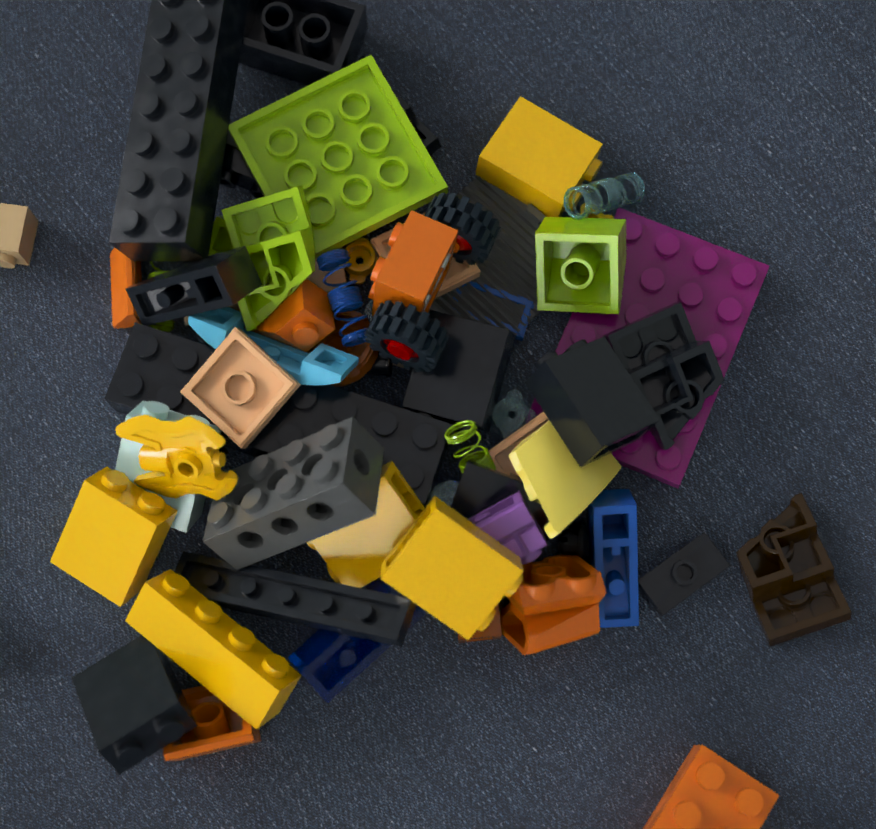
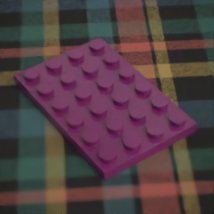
[524,207,770,489]

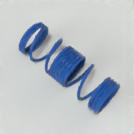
[316,249,368,347]

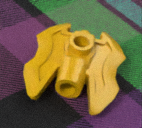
[115,414,238,501]

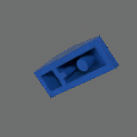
[587,489,639,628]

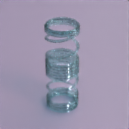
[563,172,645,220]

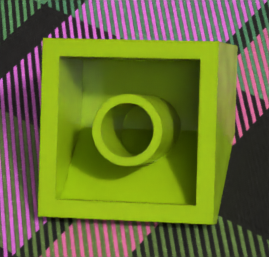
[535,217,626,314]

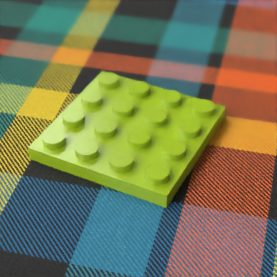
[228,55,448,258]

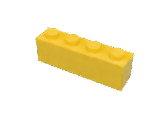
[125,569,302,730]

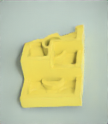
[508,420,622,539]

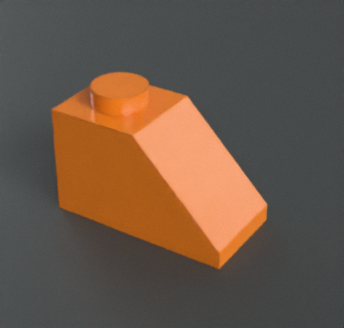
[245,279,335,352]

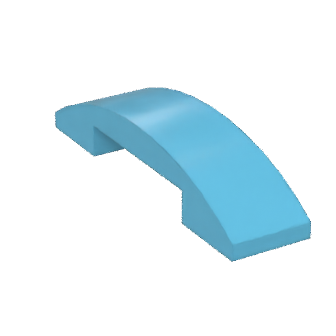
[188,307,359,386]

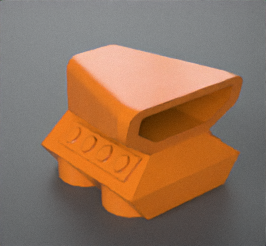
[500,555,606,655]

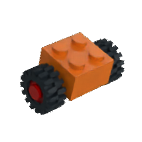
[364,193,501,372]

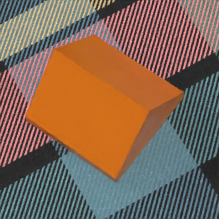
[163,685,261,761]

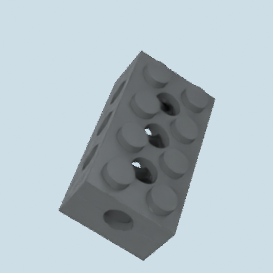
[203,417,384,570]

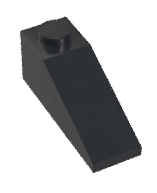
[126,246,262,326]

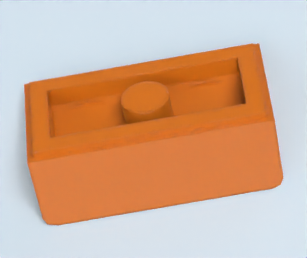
[110,248,142,329]

